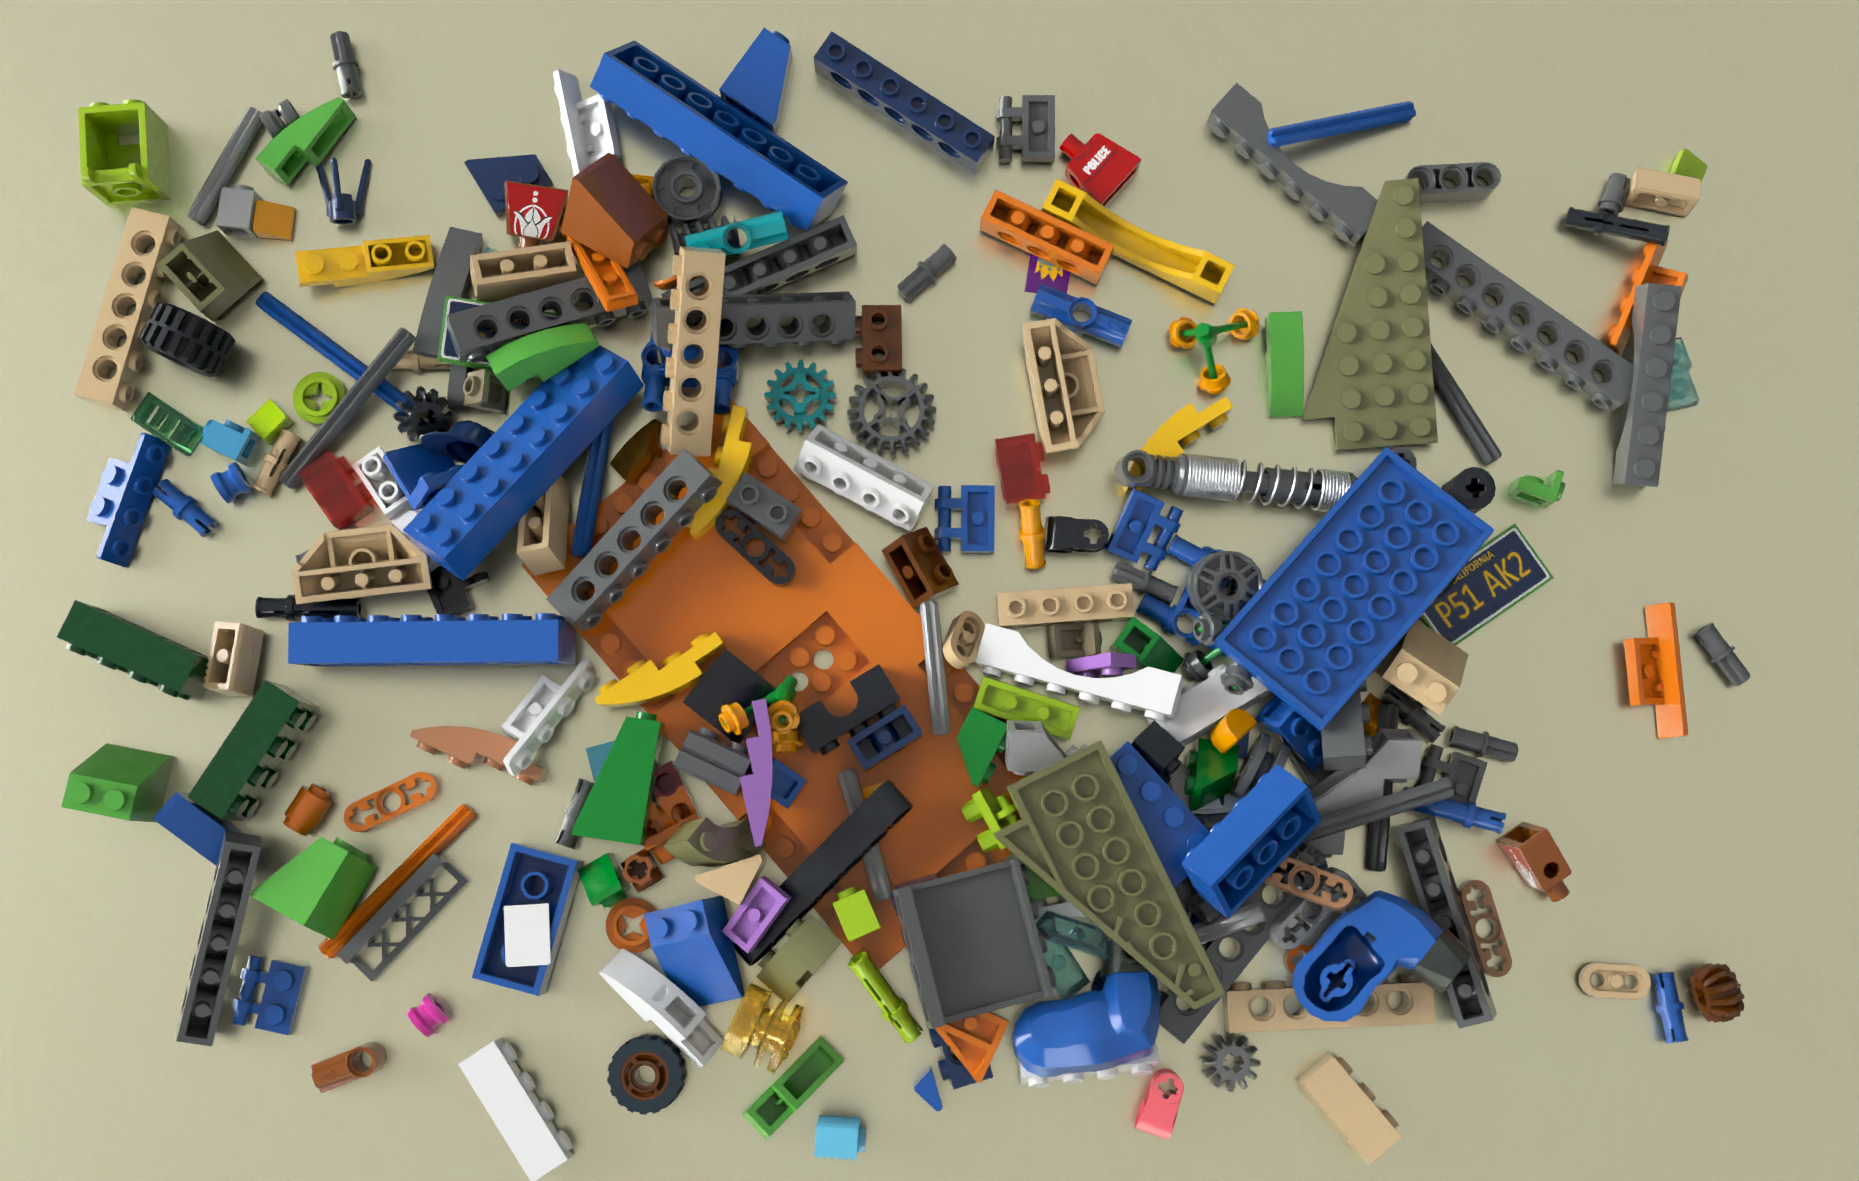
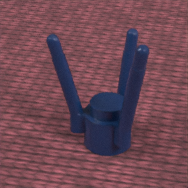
[316,158,371,225]

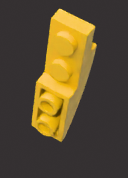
[295,235,434,288]
[1122,396,1233,493]
[687,405,754,539]
[594,632,726,707]

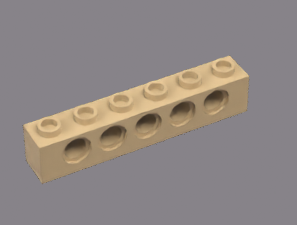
[74,207,181,411]
[661,246,726,456]
[1222,974,1436,1033]

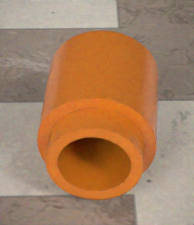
[283,783,332,836]

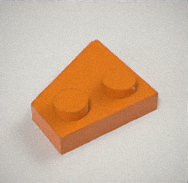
[934,1012,1009,1083]

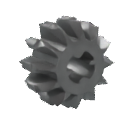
[1201,1033,1261,1092]

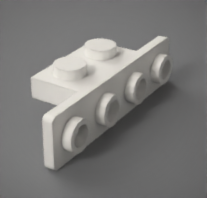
[553,69,622,177]
[501,657,597,777]

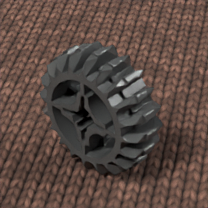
[847,368,936,457]

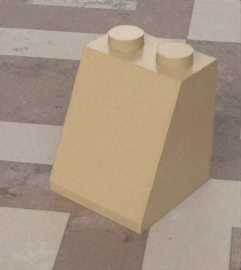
[1374,620,1469,716]

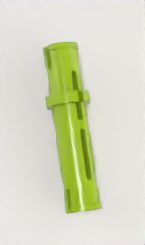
[848,951,923,1043]

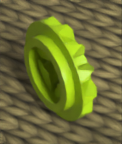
[292,372,345,425]

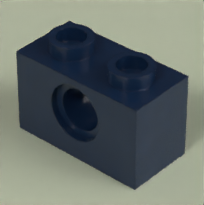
[846,704,923,772]

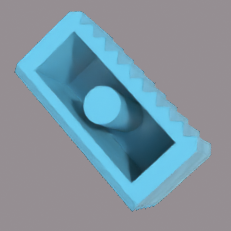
[814,1115,867,1161]

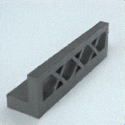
[336,853,469,982]

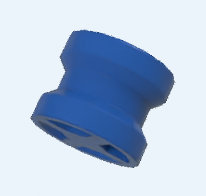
[211,462,253,504]

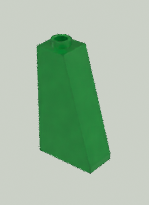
[572,712,665,846]

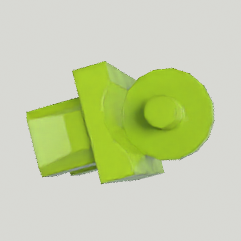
[961,786,1018,852]

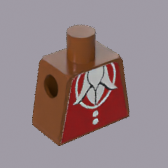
[504,180,568,248]
[1496,822,1572,902]

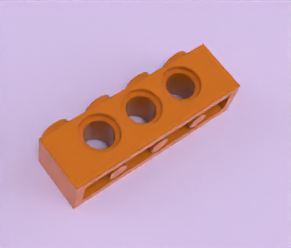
[980,189,1115,285]

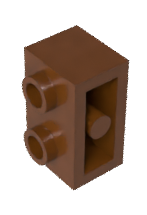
[855,305,902,378]
[881,527,959,608]

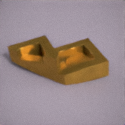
[610,419,663,484]

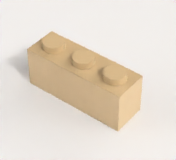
[470,241,577,302]
[516,475,570,576]
[1297,1053,1402,1164]

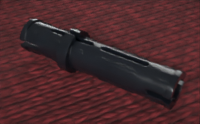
[1565,207,1670,246]
[255,595,362,621]

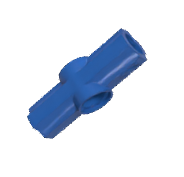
[1030,284,1132,348]

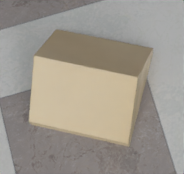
[694,854,767,905]

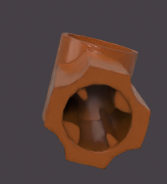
[621,849,664,893]
[311,1042,386,1093]

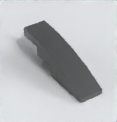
[413,227,483,359]

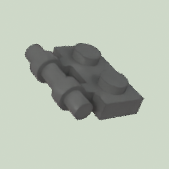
[996,95,1055,163]
[1414,744,1488,826]

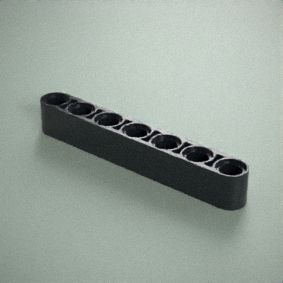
[733,780,913,966]

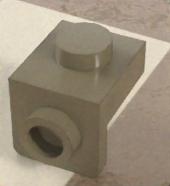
[463,369,507,413]
[1047,621,1102,659]

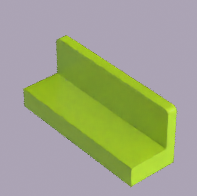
[974,676,1080,740]

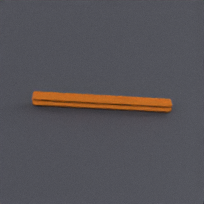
[318,804,476,959]

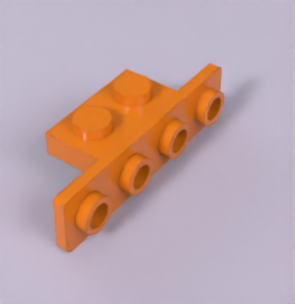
[1608,240,1688,356]
[1624,602,1688,738]

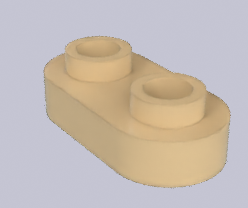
[942,611,985,669]
[1579,963,1651,1000]

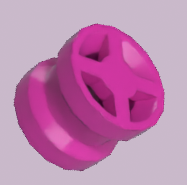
[407,993,451,1037]

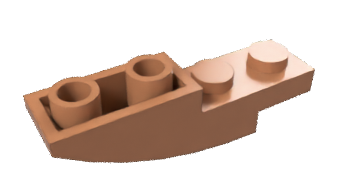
[410,726,549,785]

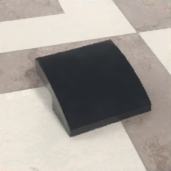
[683,649,776,744]

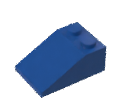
[644,896,745,1007]

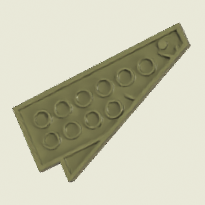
[1303,178,1438,451]
[993,740,1226,1010]

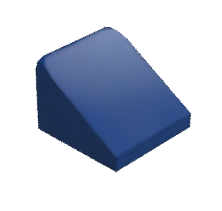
[914,1066,943,1112]

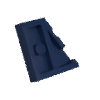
[464,154,554,217]

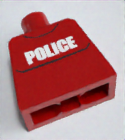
[1059,133,1142,207]

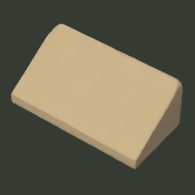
[1624,167,1701,217]

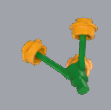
[1168,308,1260,394]
[719,676,803,754]

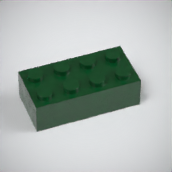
[57,600,209,701]
[187,680,318,821]

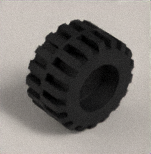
[138,302,236,377]

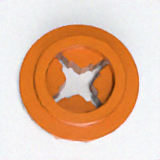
[606,898,656,953]

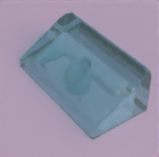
[1035,910,1109,960]
[1042,924,1090,999]

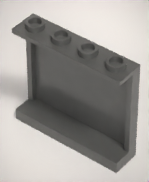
[892,858,1056,1029]

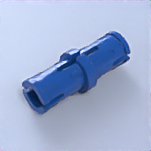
[152,479,218,537]
[1652,971,1689,1043]

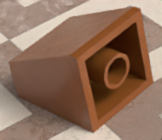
[561,152,668,269]

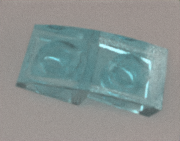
[1667,337,1700,412]

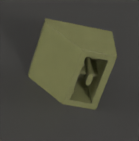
[156,230,262,322]

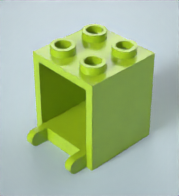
[78,99,171,205]

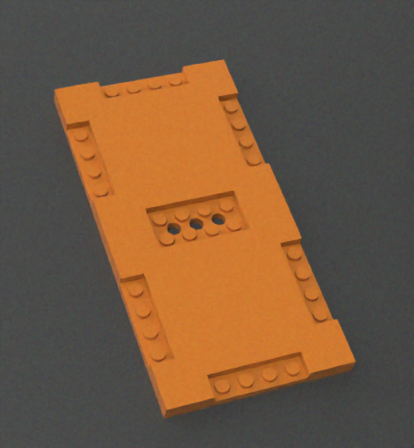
[521,399,1035,970]

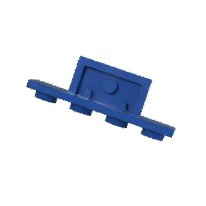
[87,433,171,567]

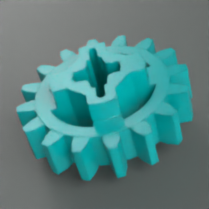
[764,360,837,433]

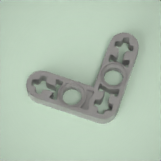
[1269,867,1368,949]

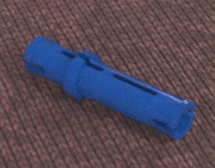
[1402,787,1506,834]

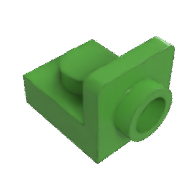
[1508,470,1565,508]

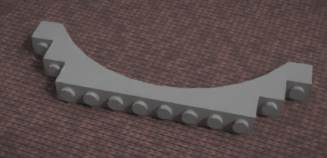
[1005,720,1423,858]

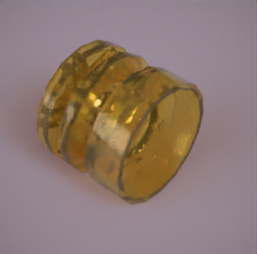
[720,983,804,1074]

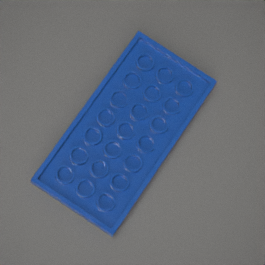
[1213,447,1495,732]

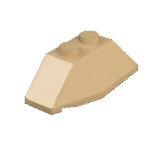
[1022,318,1105,454]
[291,524,433,604]

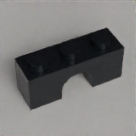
[797,664,901,756]

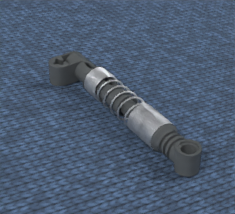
[1114,447,1417,512]

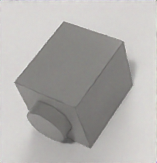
[216,184,264,238]

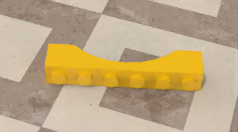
[1041,179,1235,304]

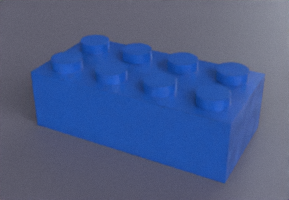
[1182,764,1322,919]
[472,843,584,996]

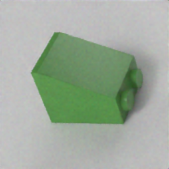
[61,743,174,823]
[250,837,377,940]

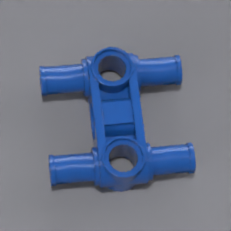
[641,319,740,415]
[1136,534,1265,657]

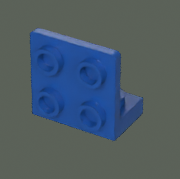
[383,444,464,510]
[1255,695,1323,770]

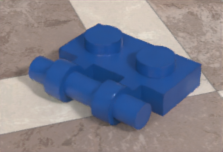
[934,485,995,553]
[1105,488,1184,571]
[232,955,308,1035]

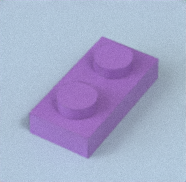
[1066,652,1136,678]
[722,876,791,953]

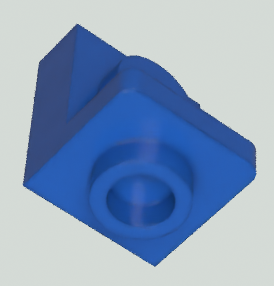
[749,757,807,809]

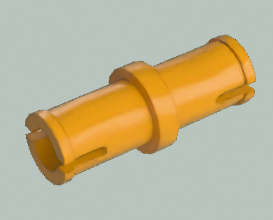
[1019,499,1046,569]

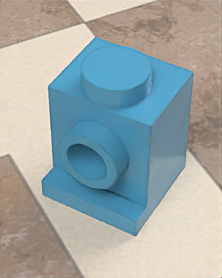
[200,419,261,466]

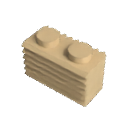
[202,622,264,697]

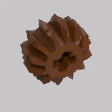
[1690,963,1745,1023]

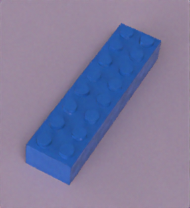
[590,40,848,231]
[403,345,644,581]
[288,613,576,667]

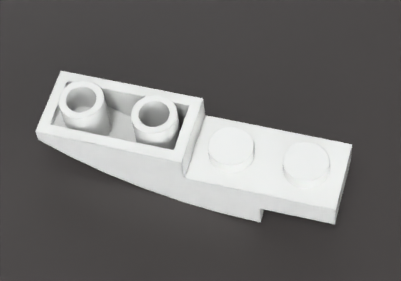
[352,446,440,572]
[599,948,725,1068]

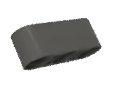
[1404,162,1501,204]

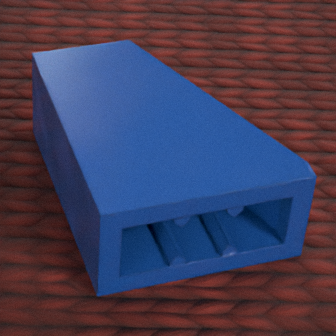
[719,28,792,134]
[153,792,244,866]

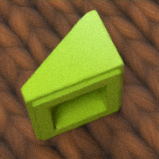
[1669,148,1708,182]
[246,399,294,445]

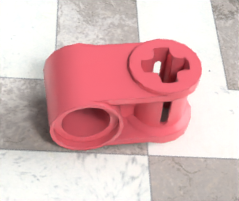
[1134,1068,1184,1140]

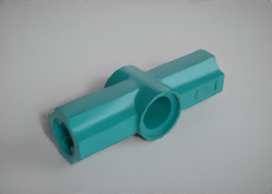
[685,211,789,256]

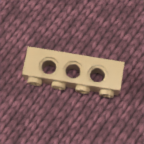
[996,583,1135,630]

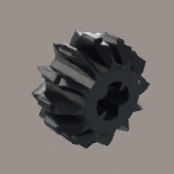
[393,386,452,442]

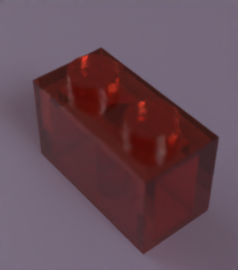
[994,433,1050,510]
[297,451,376,530]

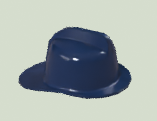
[421,420,495,464]

